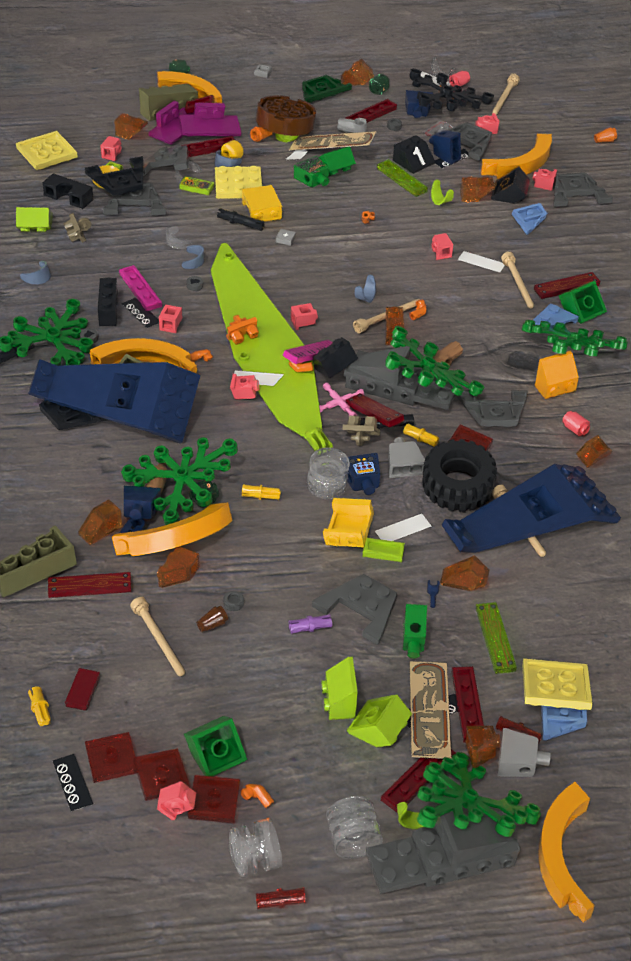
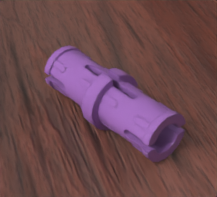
[288,614,332,634]

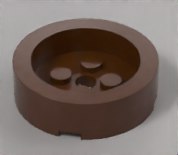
[256,95,316,136]

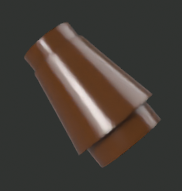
[196,605,229,633]

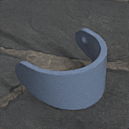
[214,150,242,167]
[182,245,204,269]
[20,261,51,284]
[355,274,376,303]

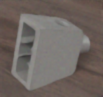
[388,437,425,478]
[497,728,551,777]

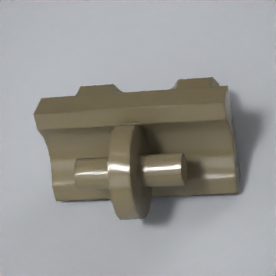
[63,213,91,243]
[342,415,381,446]

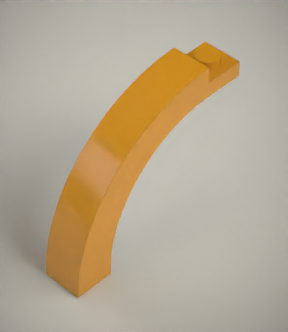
[157,71,222,103]
[481,134,552,179]
[90,338,197,374]
[112,502,232,556]
[538,782,595,923]

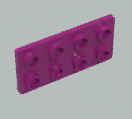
[148,101,194,145]
[179,103,241,137]

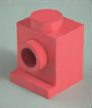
[475,113,499,134]
[101,136,121,161]
[533,169,557,191]
[432,233,453,260]
[291,303,318,330]
[159,304,182,333]
[230,374,259,399]
[157,781,196,820]

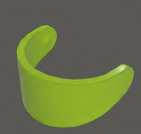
[431,179,454,205]
[397,802,427,829]

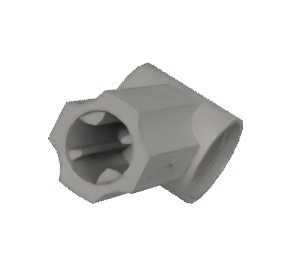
[337,118,367,133]

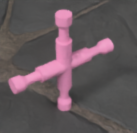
[319,383,364,416]

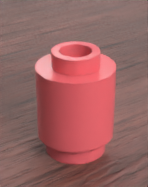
[449,71,470,87]
[562,411,590,436]

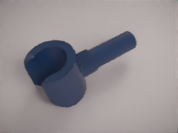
[427,580,440,608]

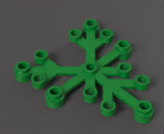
[0,299,93,366]
[522,319,628,356]
[385,326,485,396]
[121,437,238,525]
[417,752,541,837]

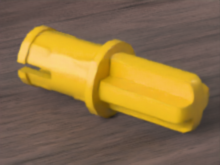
[403,423,439,447]
[242,484,281,500]
[28,686,51,726]

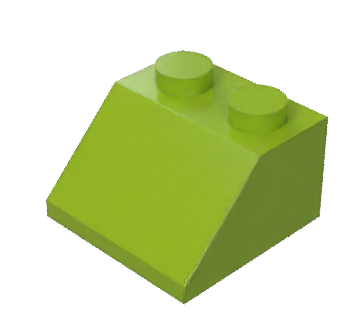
[16,207,53,232]
[321,656,358,720]
[347,694,412,747]

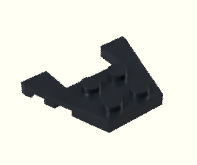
[85,156,144,195]
[39,400,107,430]

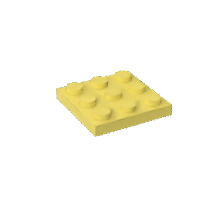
[16,131,78,170]
[215,166,262,199]
[522,658,592,710]

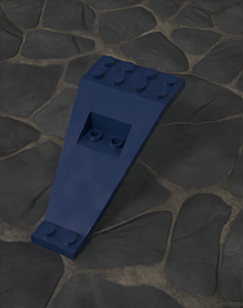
[28,359,201,444]
[442,464,621,553]

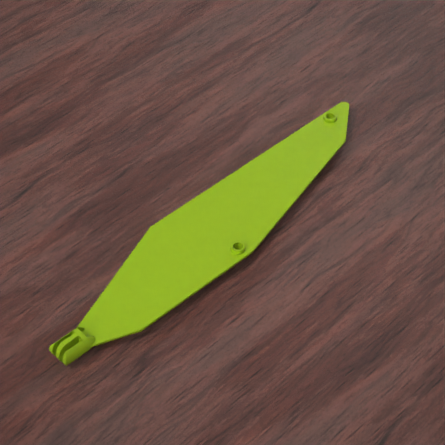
[210,243,333,455]

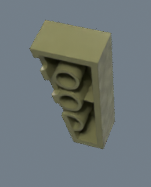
[139,84,198,121]
[0,525,77,597]

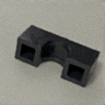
[42,173,93,209]
[98,278,118,326]

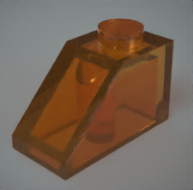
[440,555,490,591]
[466,726,500,768]

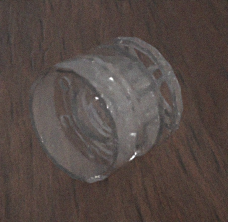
[307,448,350,499]
[326,796,383,859]
[229,818,282,878]

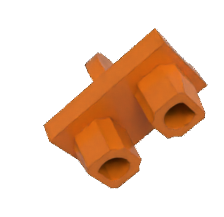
[226,315,259,345]

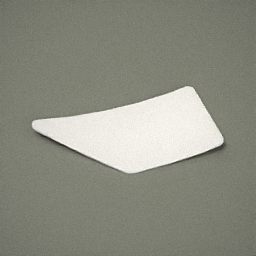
[286,149,308,159]

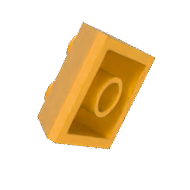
[535,351,579,399]

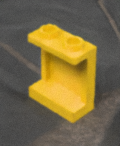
[242,185,282,222]
[323,498,374,547]

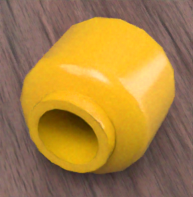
[221,140,243,159]

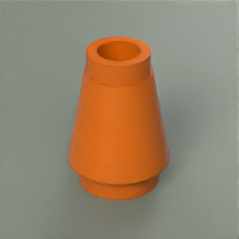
[250,127,273,142]
[594,127,617,143]

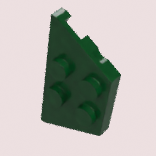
[302,75,352,103]

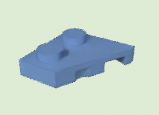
[512,203,547,235]
[533,304,579,329]
[541,705,587,740]

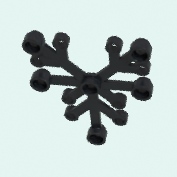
[409,69,494,111]

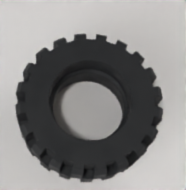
[422,439,497,512]

